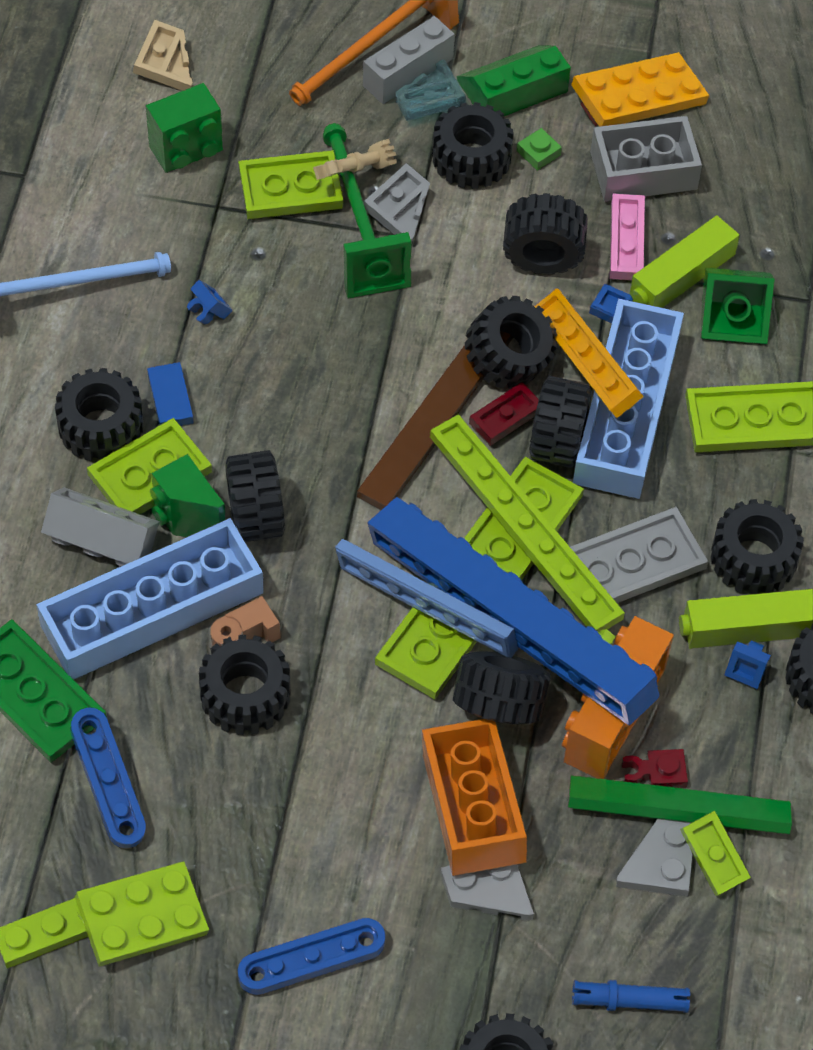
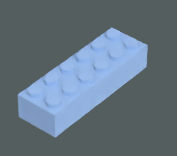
[573,298,684,499]
[36,518,263,680]

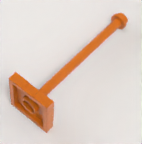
[289,0,459,106]

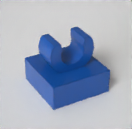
[187,280,233,325]
[724,640,771,689]

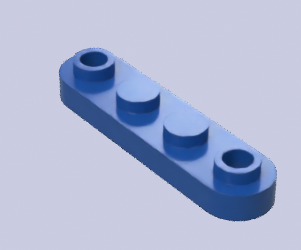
[70,708,146,848]
[238,918,385,995]

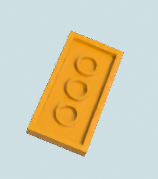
[571,52,710,127]

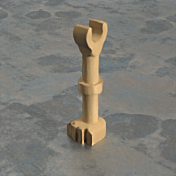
[313,139,397,180]

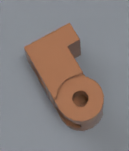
[210,596,281,647]

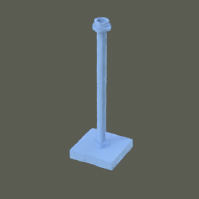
[0,252,171,296]

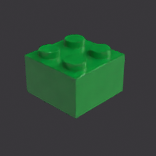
[146,83,223,173]

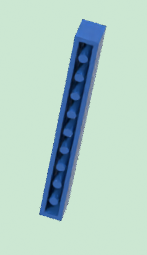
[367,497,659,726]

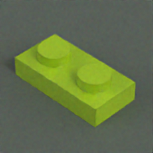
[680,811,751,896]

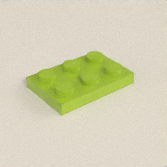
[238,150,343,219]
[87,418,212,514]
[75,861,209,967]

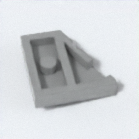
[364,163,430,244]
[616,819,692,897]
[440,864,534,921]

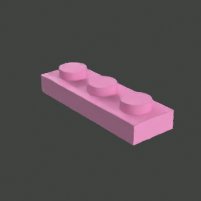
[610,193,645,280]

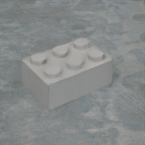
[590,116,702,202]

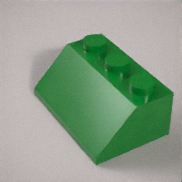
[457,45,571,116]

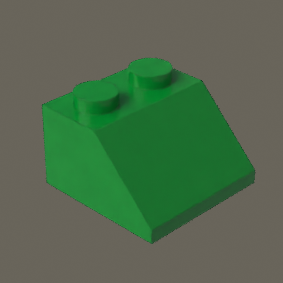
[701,267,775,344]
[150,454,226,538]

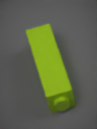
[630,215,740,308]
[679,589,813,649]

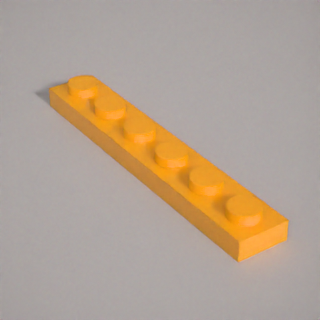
[534,288,644,418]

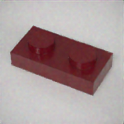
[469,382,539,446]

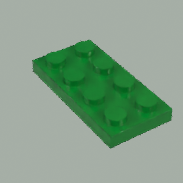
[0,619,107,763]

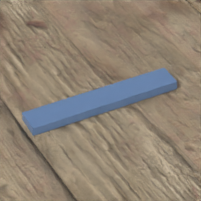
[335,539,518,658]

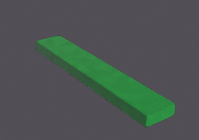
[568,775,792,834]

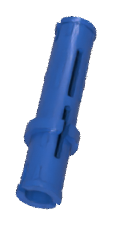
[572,980,690,1013]

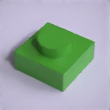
[517,128,562,170]

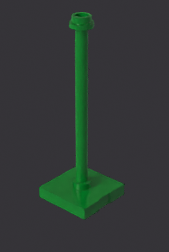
[323,123,411,299]

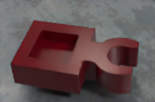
[621,749,688,788]

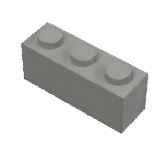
[363,16,455,104]
[41,487,160,566]

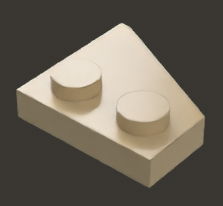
[133,20,193,91]

